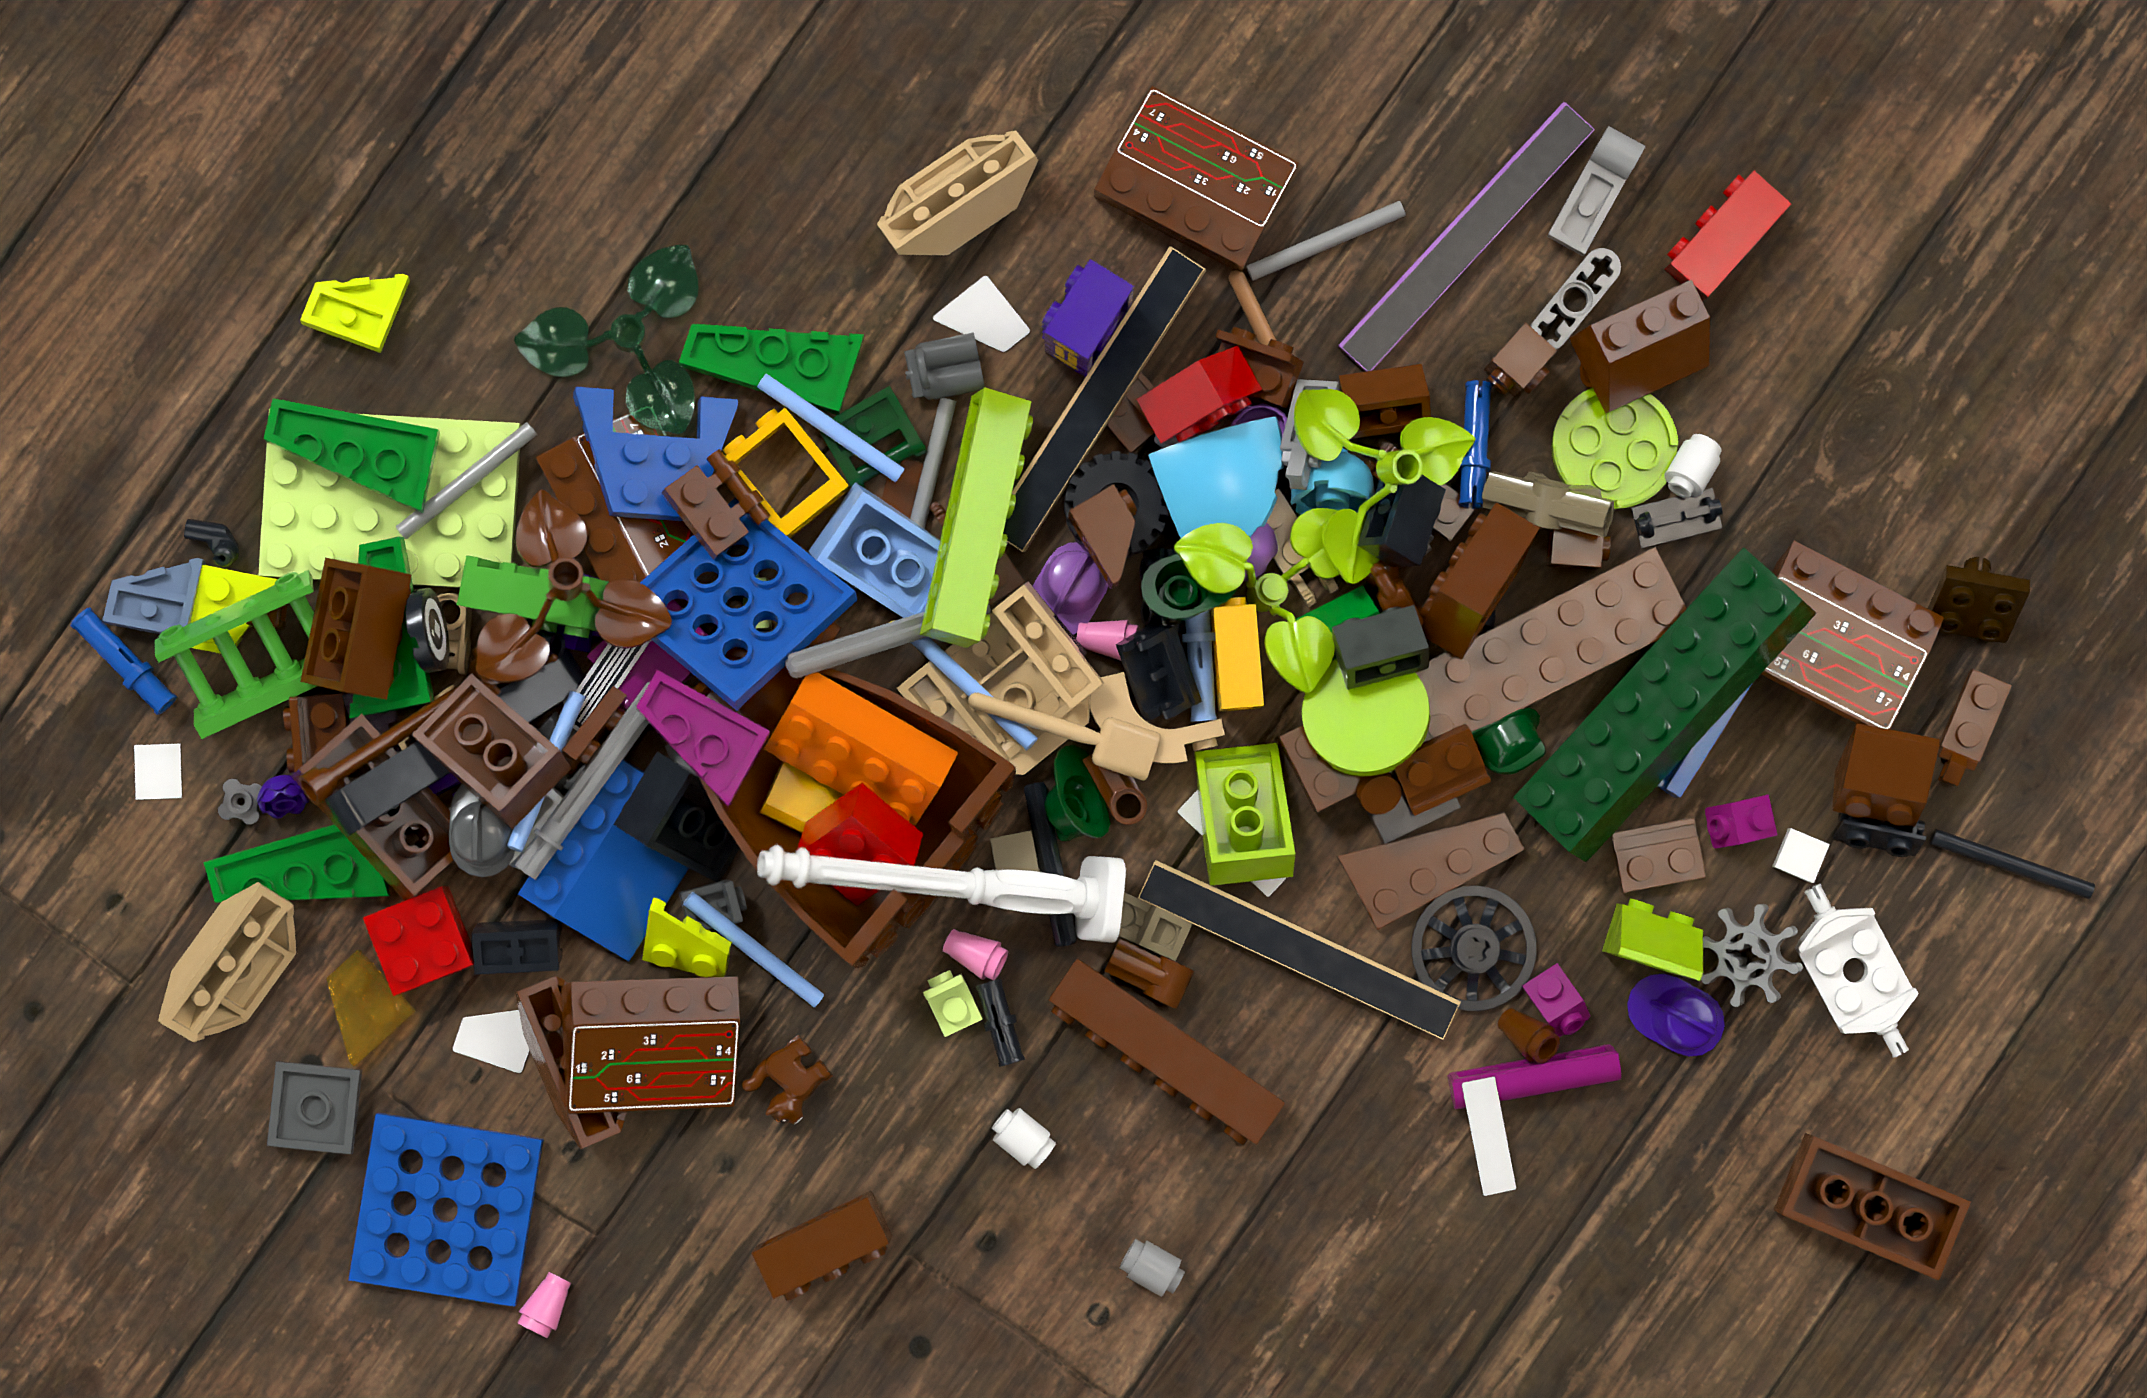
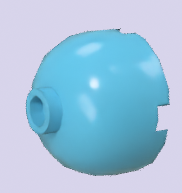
[1291,448,1375,515]

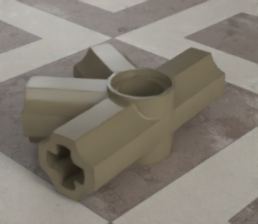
[1482,471,1615,537]

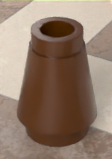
[1498,1008,1560,1064]

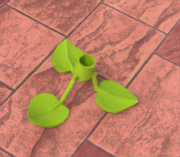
[1294,389,1476,584]
[1174,508,1340,693]

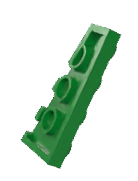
[264,398,440,513]
[350,536,434,719]
[204,824,391,903]

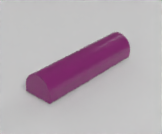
[1447,1044,1621,1110]

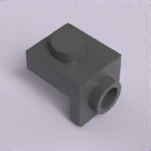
[678,879,747,929]

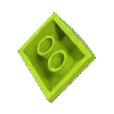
[1194,743,1295,886]
[1602,898,1703,981]

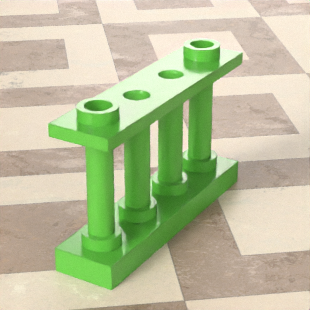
[155,569,317,739]

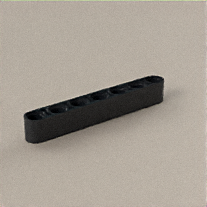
[325,648,586,836]

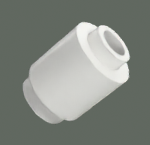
[1665,434,1722,498]
[992,1108,1056,1169]

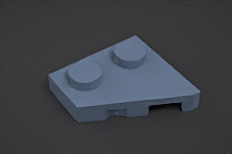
[102,558,206,634]

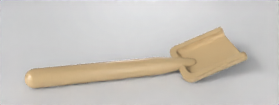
[968,692,1160,781]

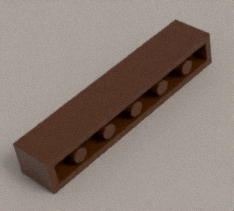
[1048,958,1285,1146]

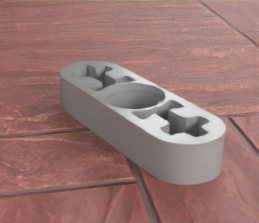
[1530,248,1621,350]

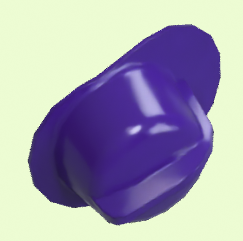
[1627,974,1725,1057]

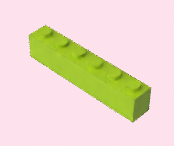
[920,387,1033,648]

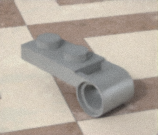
[1547,126,1645,256]

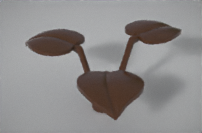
[476,489,672,683]

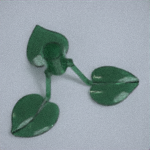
[514,244,699,435]

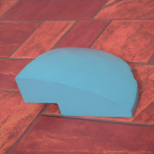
[1148,416,1284,538]

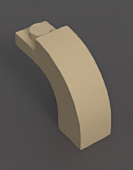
[1090,672,1225,764]

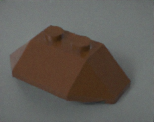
[515,976,627,1149]

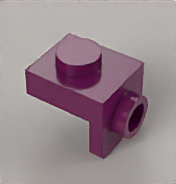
[1705,794,1777,848]
[1522,963,1590,1038]

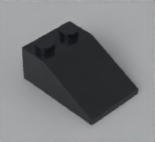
[613,752,740,882]

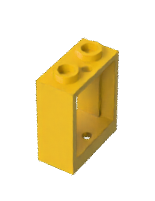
[723,408,851,538]
[1210,597,1264,712]

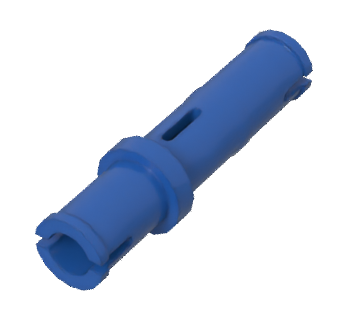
[1458,380,1492,509]
[70,607,177,715]

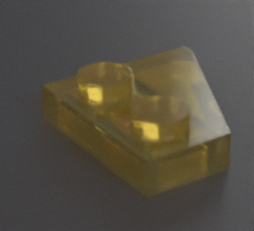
[326,950,416,1066]

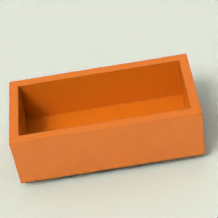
[764,672,958,826]

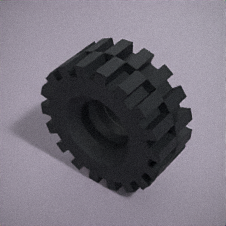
[1064,451,1169,558]

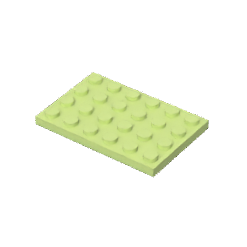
[258,409,522,588]

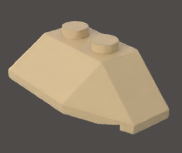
[877,131,1038,255]
[158,882,296,1042]

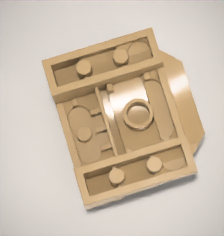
[897,582,1104,775]

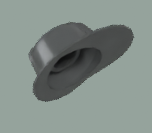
[449,784,515,877]

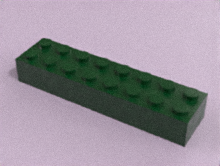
[1513,547,1817,862]

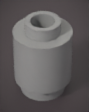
[1119,1239,1185,1297]

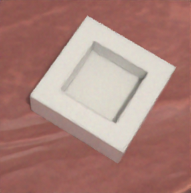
[1772,828,1830,883]

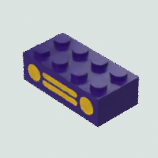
[1042,259,1134,377]

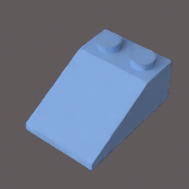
[809,482,940,618]

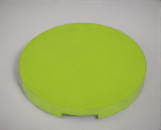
[1551,388,1678,509]
[1302,658,1430,776]

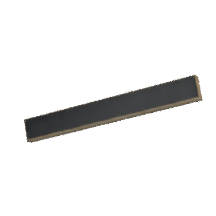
[1003,246,1206,552]
[1138,860,1461,1039]

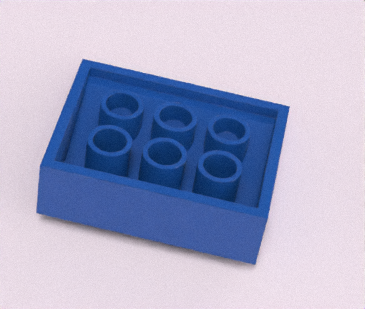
[518,758,689,961]

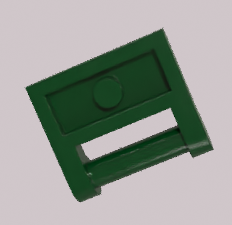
[819,386,927,488]

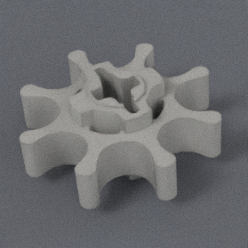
[1701,903,1803,1007]

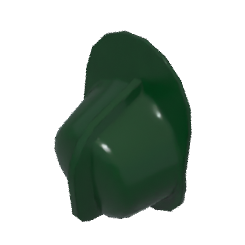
[1141,554,1239,621]
[1471,708,1546,775]
[1044,745,1110,842]

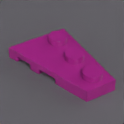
[636,670,770,807]

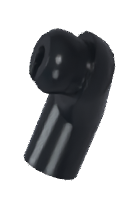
[184,518,239,567]

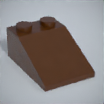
[412,673,572,830]

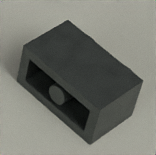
[1332,605,1429,690]

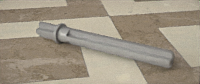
[785,605,991,678]
[515,682,650,879]

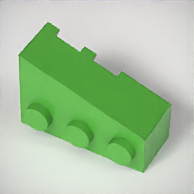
[457,555,609,638]

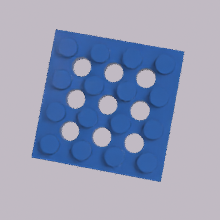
[640,497,857,711]
[349,1112,544,1307]

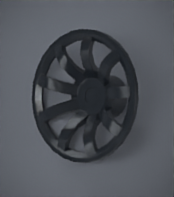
[1411,886,1537,1011]

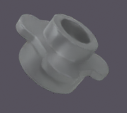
[218,779,262,824]

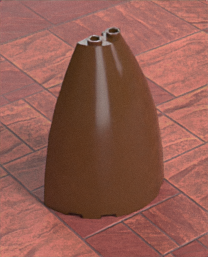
[686,648,1016,968]

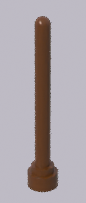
[299,682,463,805]

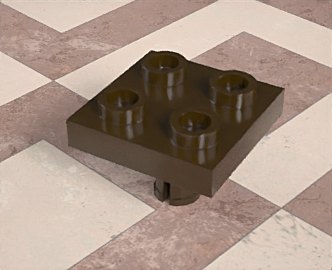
[1927,557,2030,643]

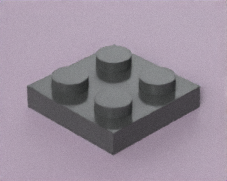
[267,1061,363,1154]

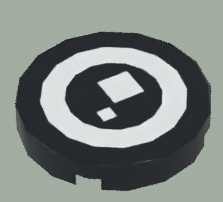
[406,588,450,673]

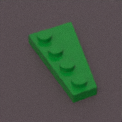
[679,324,864,415]

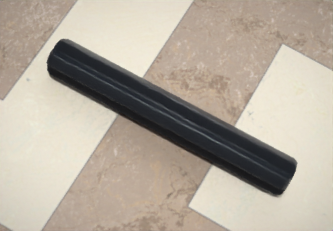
[1024,782,1077,947]

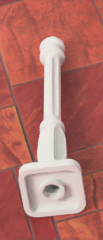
[758,845,1126,943]

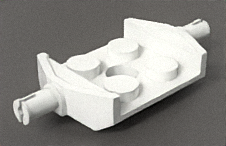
[1795,884,1918,1058]

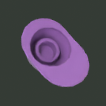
[1032,542,1108,637]

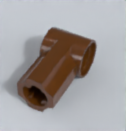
[1082,754,1147,825]
[1105,939,1195,1009]

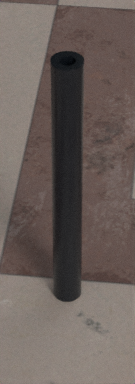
[1930,829,2095,899]

